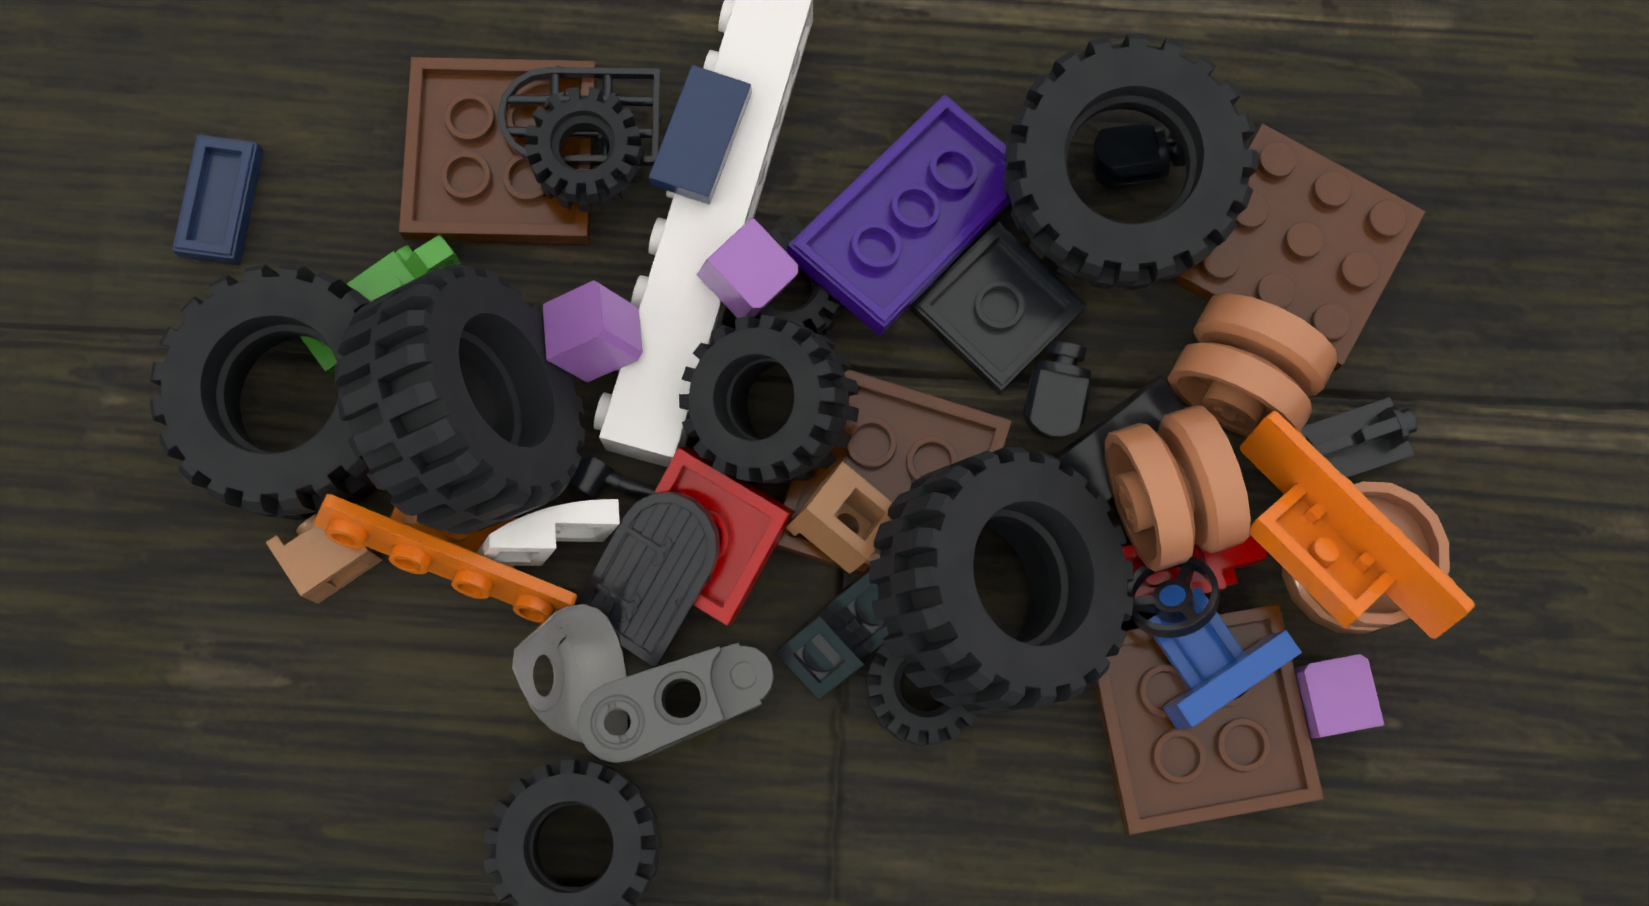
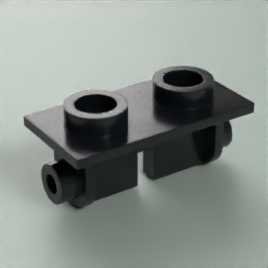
[1301,397,1417,478]

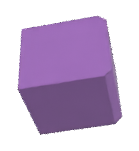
[696,217,798,318]
[543,280,643,382]
[1294,654,1384,739]

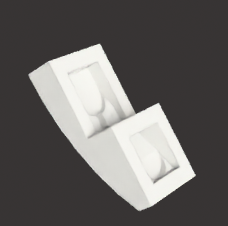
[476,499,620,566]

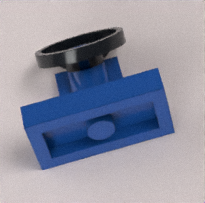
[1127,557,1302,729]

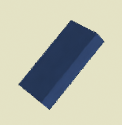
[649,65,752,205]
[172,135,264,265]

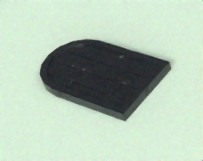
[575,491,720,668]

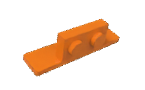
[1240,411,1475,639]
[313,494,577,623]

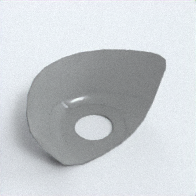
[512,604,628,743]

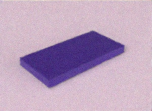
[786,95,1011,336]

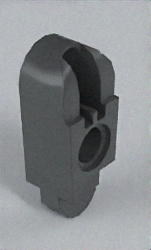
[577,642,774,764]

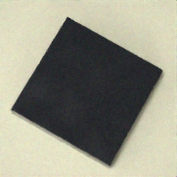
[911,221,1087,395]

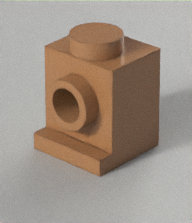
[785,461,893,574]
[266,513,383,604]

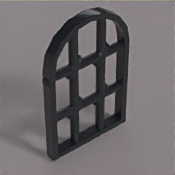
[498,66,663,166]

